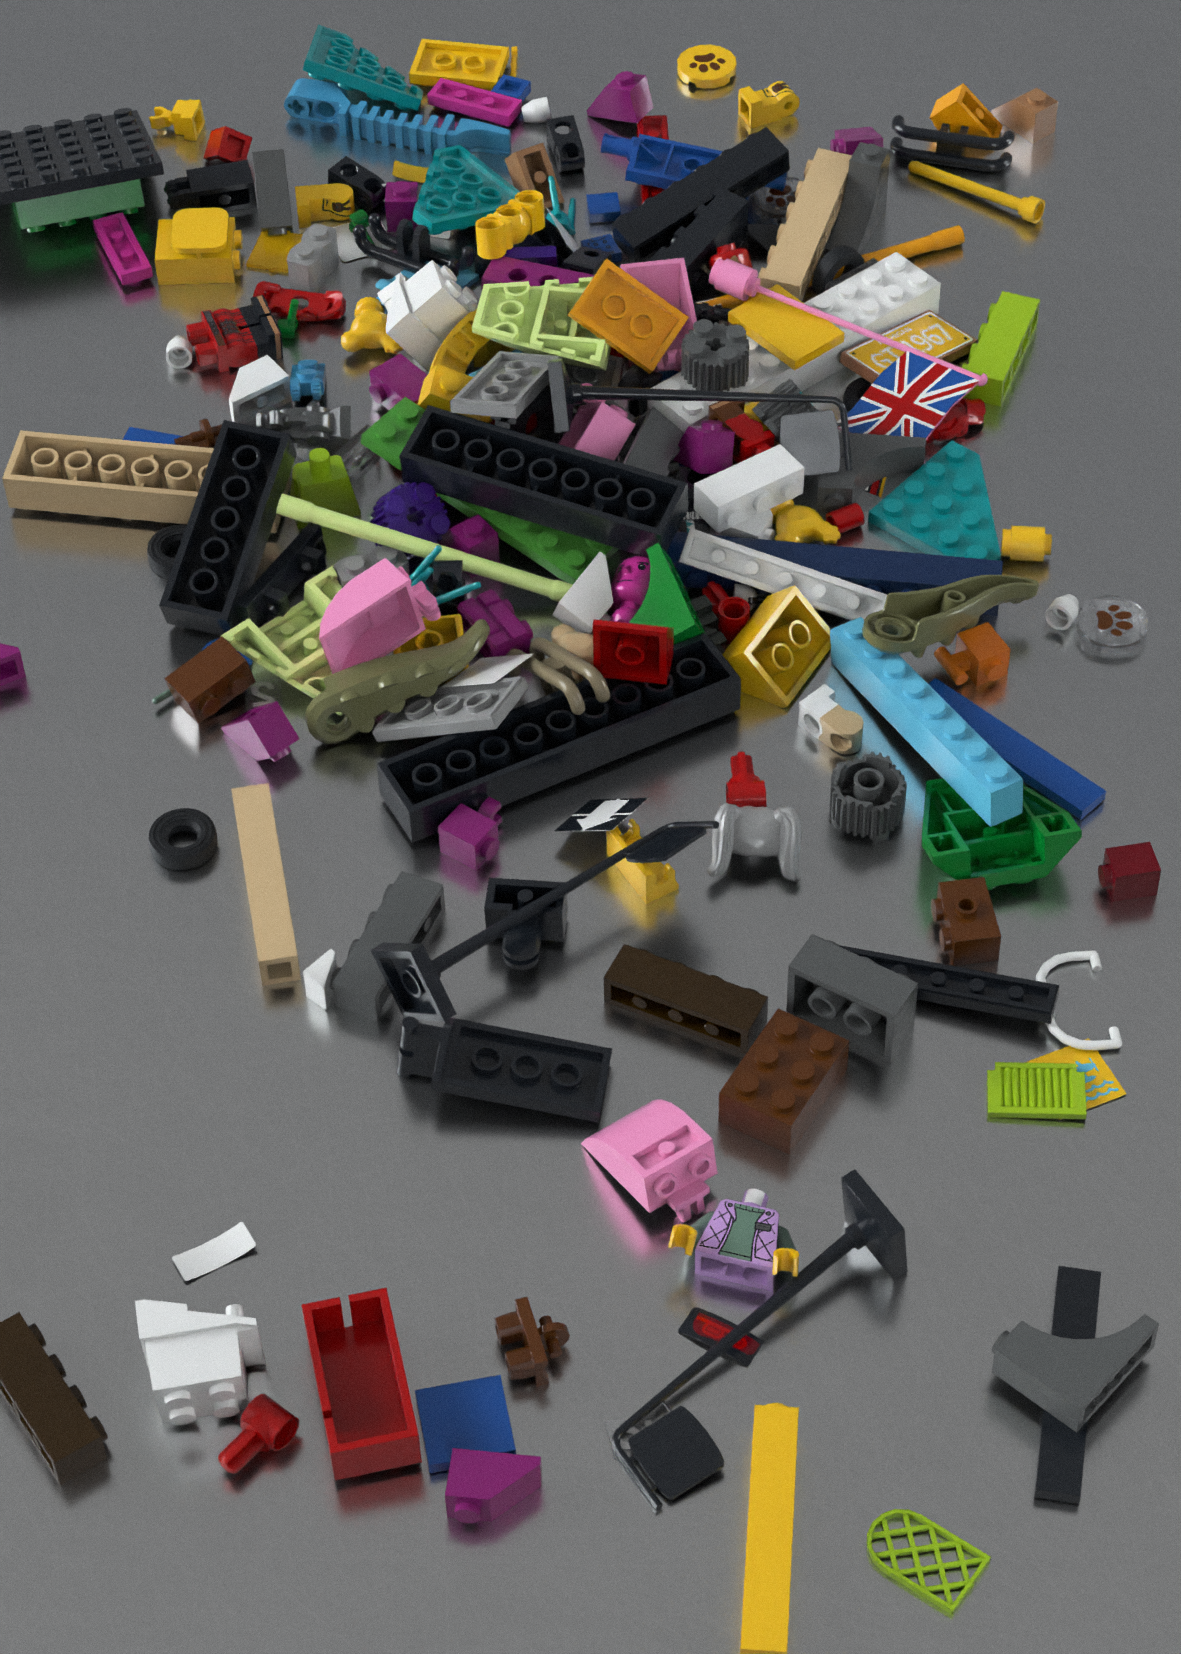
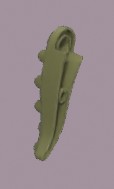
[862,575,1039,658]
[305,619,490,744]

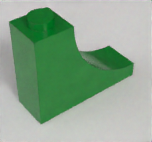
[629,543,705,645]

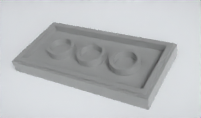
[450,351,562,419]
[372,676,529,742]

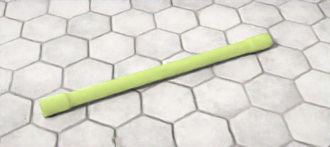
[276,493,573,602]

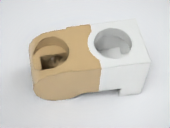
[798,684,864,755]

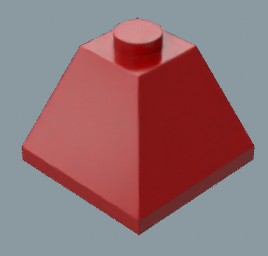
[593,619,674,685]

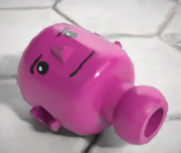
[610,556,651,623]

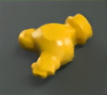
[341,297,403,354]
[770,499,841,545]

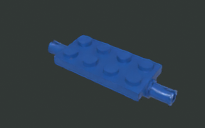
[601,133,788,202]

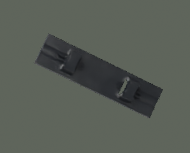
[235,523,327,628]

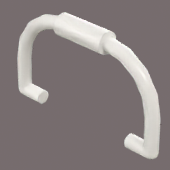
[1036,950,1122,1051]

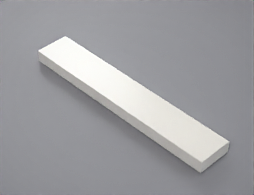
[679,528,887,621]

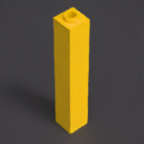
[740,1403,799,1654]

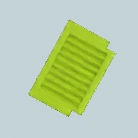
[987,1062,1087,1119]

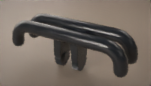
[890,115,1015,172]
[353,213,475,277]

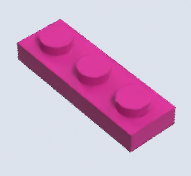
[427,78,522,127]
[92,212,153,285]

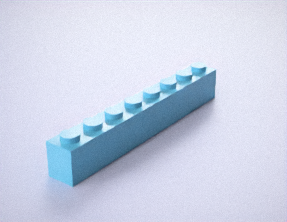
[830,617,1023,827]

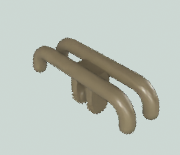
[506,637,610,715]

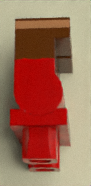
[708,401,775,466]

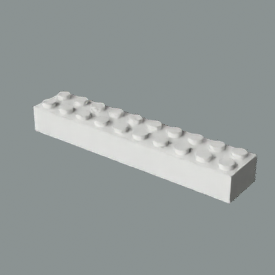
[647,252,941,436]

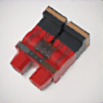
[186,295,283,373]

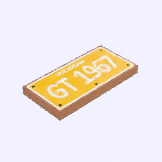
[839,310,978,384]

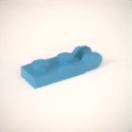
[290,360,326,401]

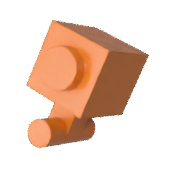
[934,622,1011,686]

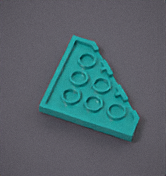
[302,24,424,111]
[412,145,520,235]
[868,440,1001,561]

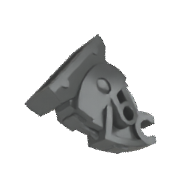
[256,405,351,456]

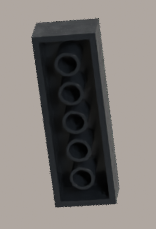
[159,420,297,635]

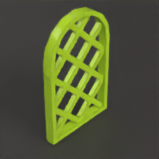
[867,1509,991,1615]

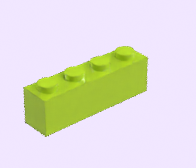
[962,291,1040,407]

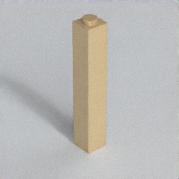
[231,783,301,986]

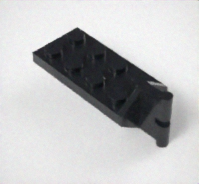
[397,1016,612,1122]

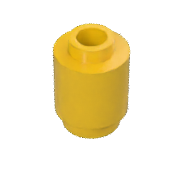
[1001,525,1052,562]

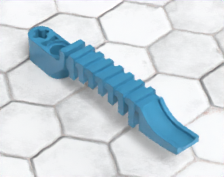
[284,78,511,157]

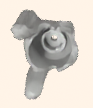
[707,803,802,882]

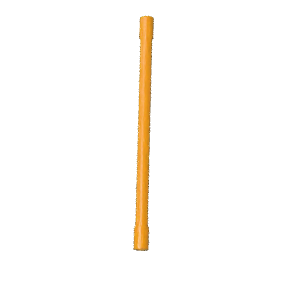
[698,225,965,309]

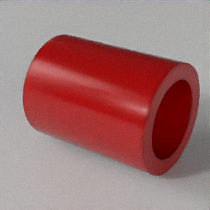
[826,502,865,534]

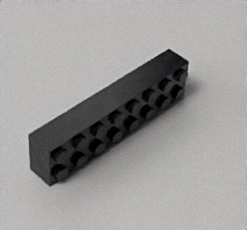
[399,405,688,558]

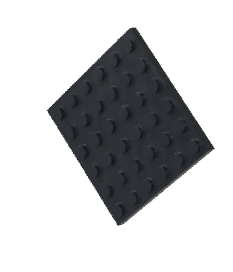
[0,108,164,205]

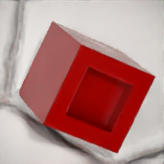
[203,126,252,163]

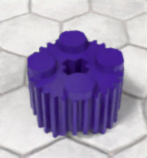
[370,482,450,560]

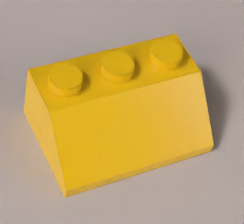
[722,585,831,708]

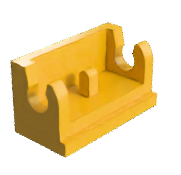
[606,819,679,904]

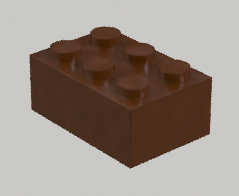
[718,1008,849,1155]

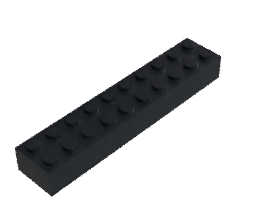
[377,633,741,843]

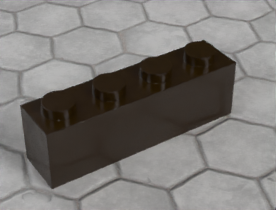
[603,944,768,1055]
[0,1312,108,1485]

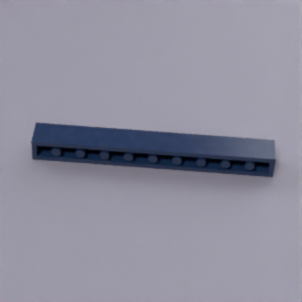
[666,532,1003,616]

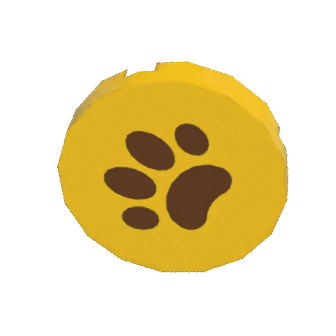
[677,44,737,89]

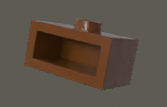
[164,636,256,724]
[931,877,1001,966]

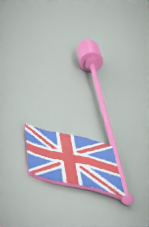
[709,258,988,440]

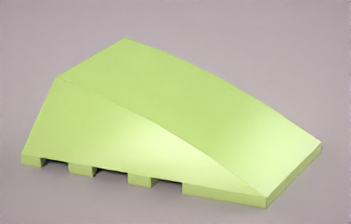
[472,277,611,371]
[220,566,385,716]

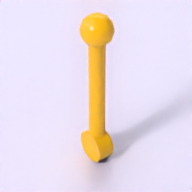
[510,46,518,77]

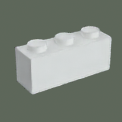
[694,444,805,533]

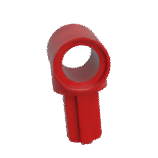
[701,581,750,644]
[726,751,767,807]
[217,1393,299,1474]

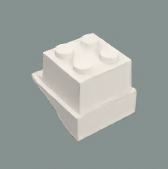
[386,260,479,372]
[135,1299,266,1425]

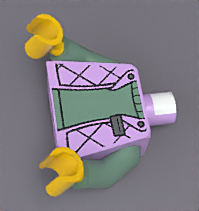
[668,1189,799,1292]

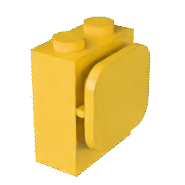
[154,208,243,285]

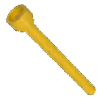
[908,161,1045,224]

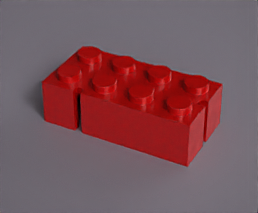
[301,1288,422,1481]

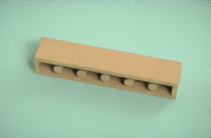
[758,148,852,301]

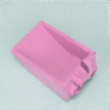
[620,257,697,372]
[558,383,636,461]
[319,558,441,674]
[581,1099,718,1223]

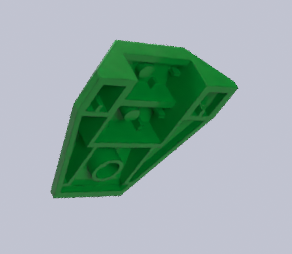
[922,778,1082,890]

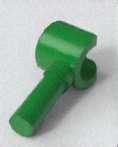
[349,209,375,245]
[277,299,299,339]

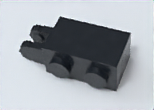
[164,160,257,212]

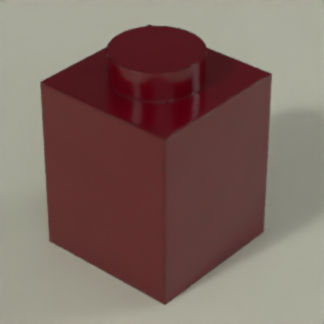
[1098,842,1161,902]

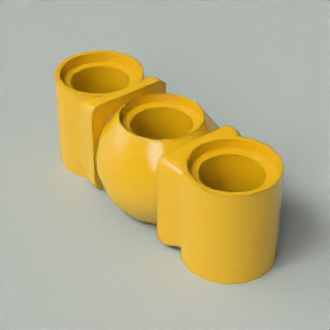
[475,190,545,259]

